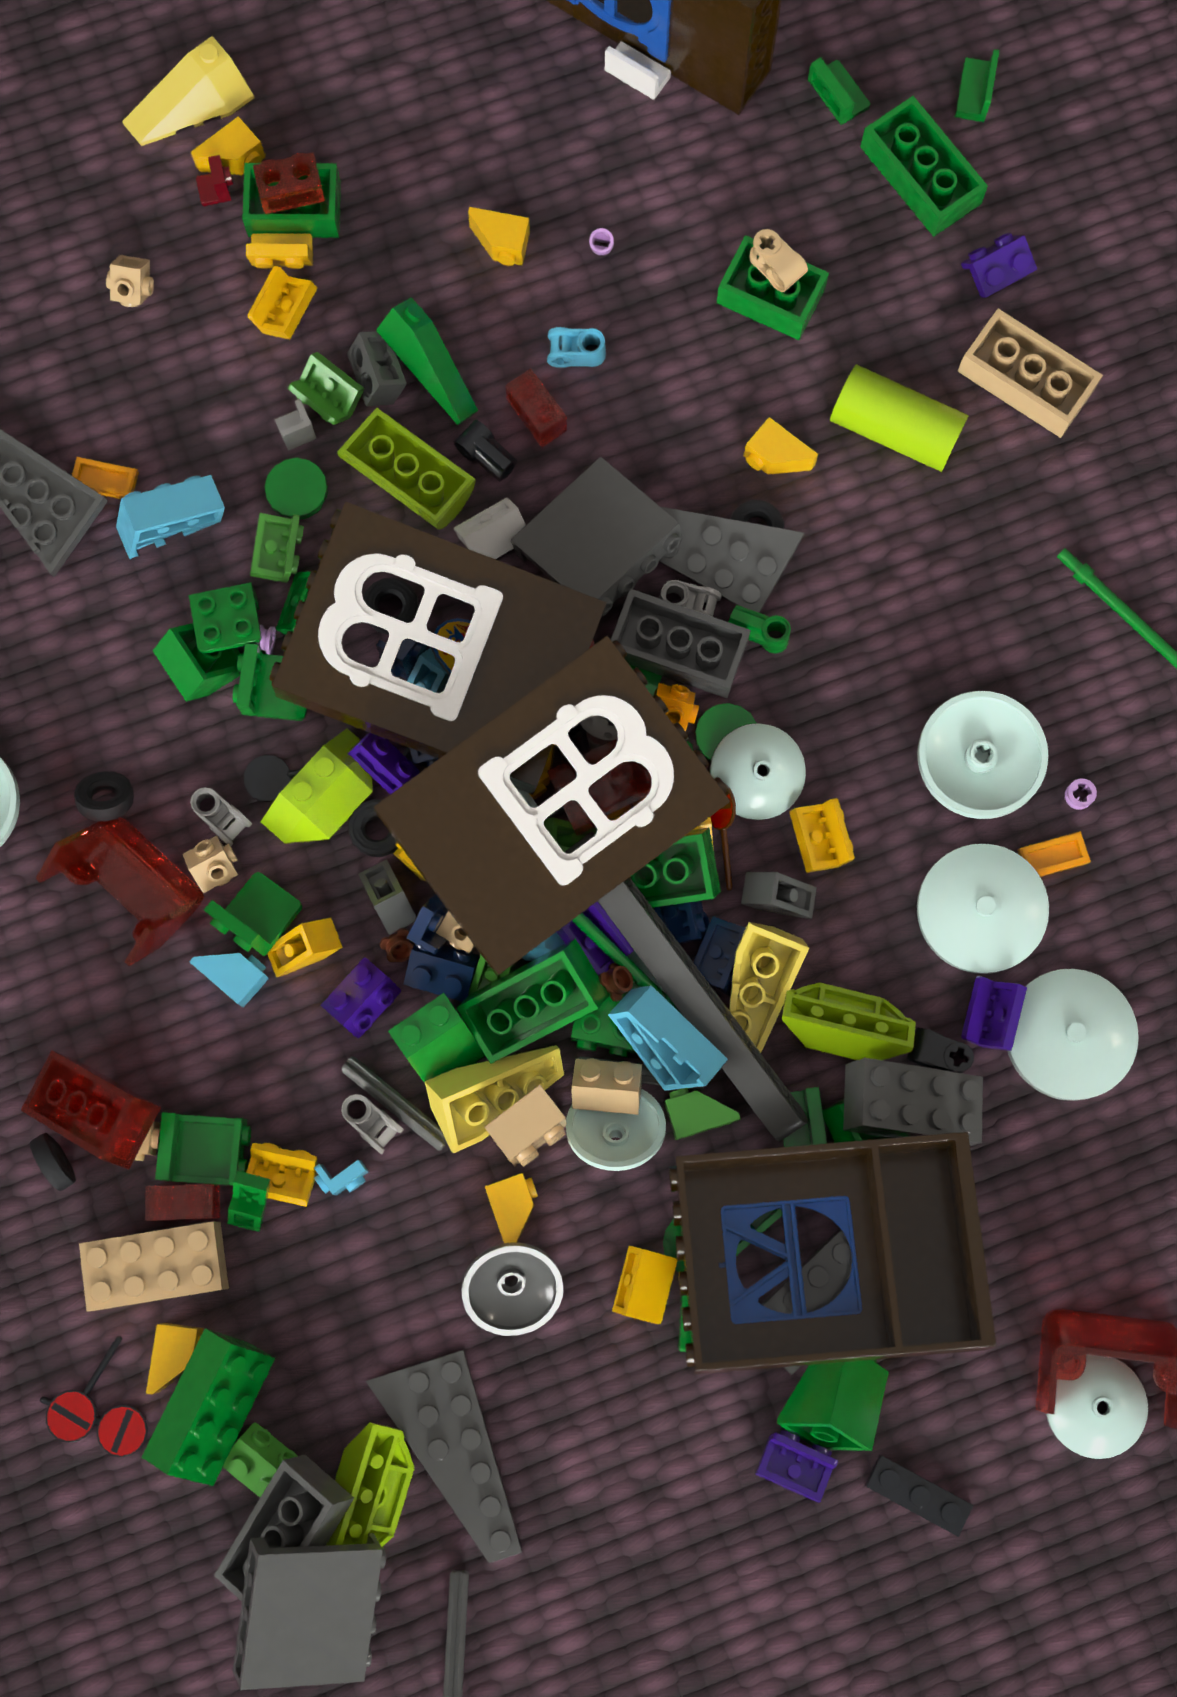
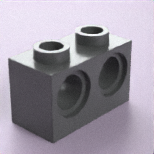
[347,331,407,406]

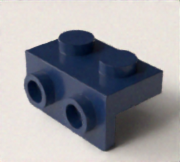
[376,639,429,680]
[403,945,480,1002]

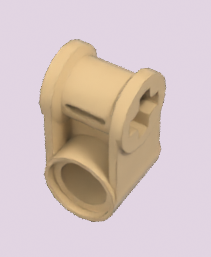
[749,229,808,292]

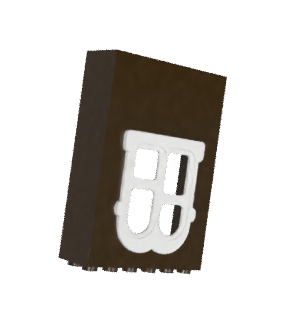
[269,501,607,795]
[374,636,730,975]

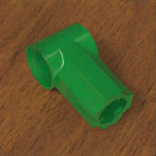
[729,605,791,654]

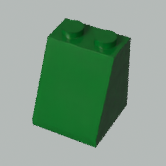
[388,993,485,1083]
[777,1359,889,1451]

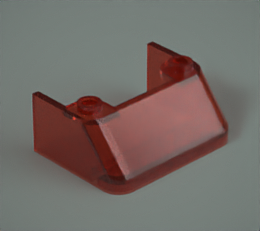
[35,817,204,966]
[1036,1309,1177,1429]

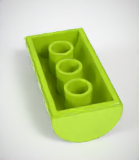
[830,364,969,472]
[337,408,475,530]

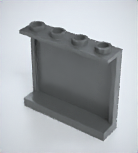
[511,457,683,616]
[233,1533,386,1690]

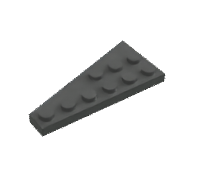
[0,429,108,577]
[658,507,805,613]
[366,1350,522,1563]

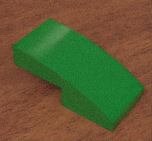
[227,1171,270,1232]

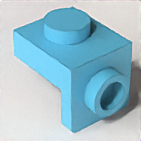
[314,1160,369,1196]

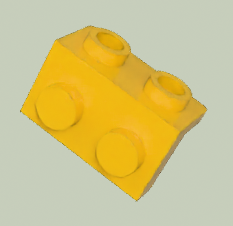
[246,233,313,269]
[248,266,317,340]
[789,798,855,873]
[246,1143,317,1207]

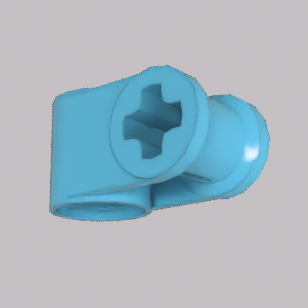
[547,327,606,368]

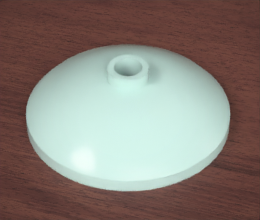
[710,724,806,820]
[566,1089,666,1171]
[1045,1353,1148,1459]

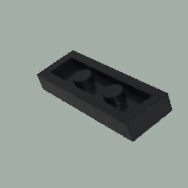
[865,1454,974,1537]

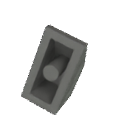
[358,859,417,935]
[741,872,817,919]

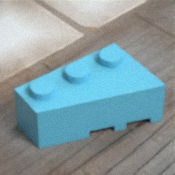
[116,475,225,559]
[608,985,728,1091]

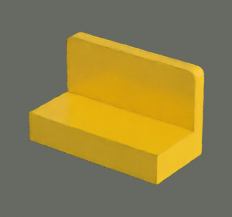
[612,1246,677,1325]

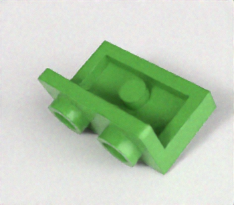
[288,352,365,425]
[250,513,304,583]
[223,1423,297,1498]

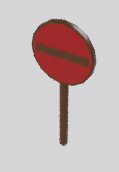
[710,783,736,891]

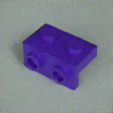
[961,232,1037,298]
[348,732,420,794]
[557,901,634,976]
[320,957,401,1038]
[961,976,1027,1051]
[755,1430,838,1503]

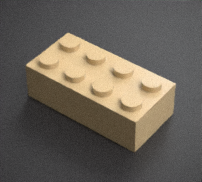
[958,308,1103,438]
[484,1085,567,1167]
[79,1221,229,1312]

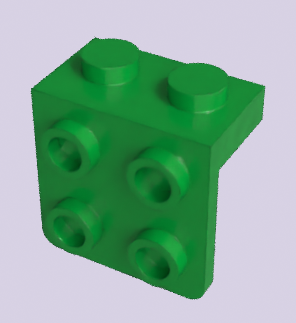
[189,582,262,654]
[233,643,307,721]
[204,872,303,957]
[571,983,639,1058]

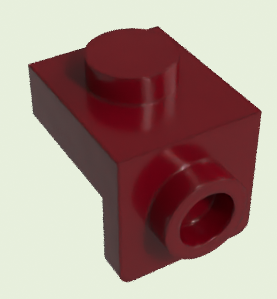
[196,155,234,206]

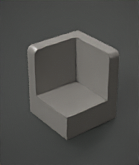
[275,399,317,451]

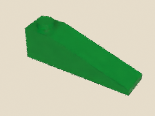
[376,297,478,425]

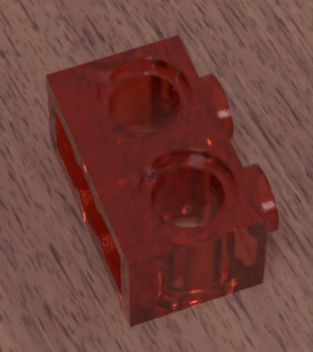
[253,152,325,214]
[505,368,567,447]
[145,1184,220,1221]

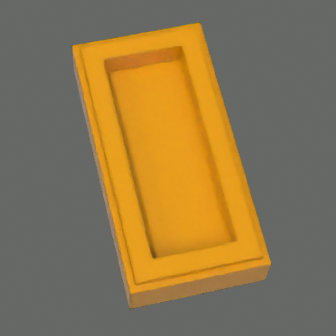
[72,457,139,499]
[1017,831,1091,877]

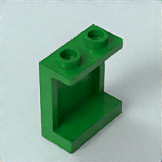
[155,1112,251,1186]

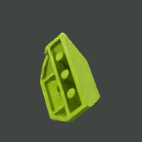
[261,728,373,844]
[782,982,916,1060]
[326,1422,414,1546]

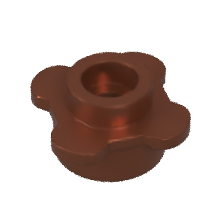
[380,928,415,962]
[599,963,633,1002]

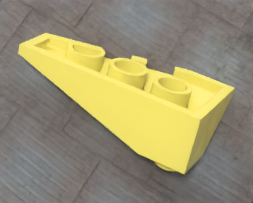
[122,36,254,146]
[729,922,809,1053]
[425,1045,564,1153]

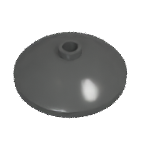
[461,1243,563,1336]

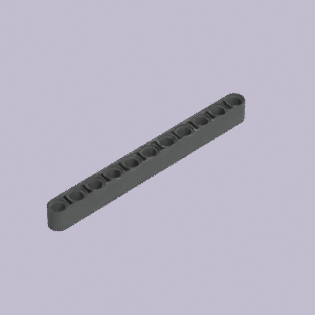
[565,832,808,1141]

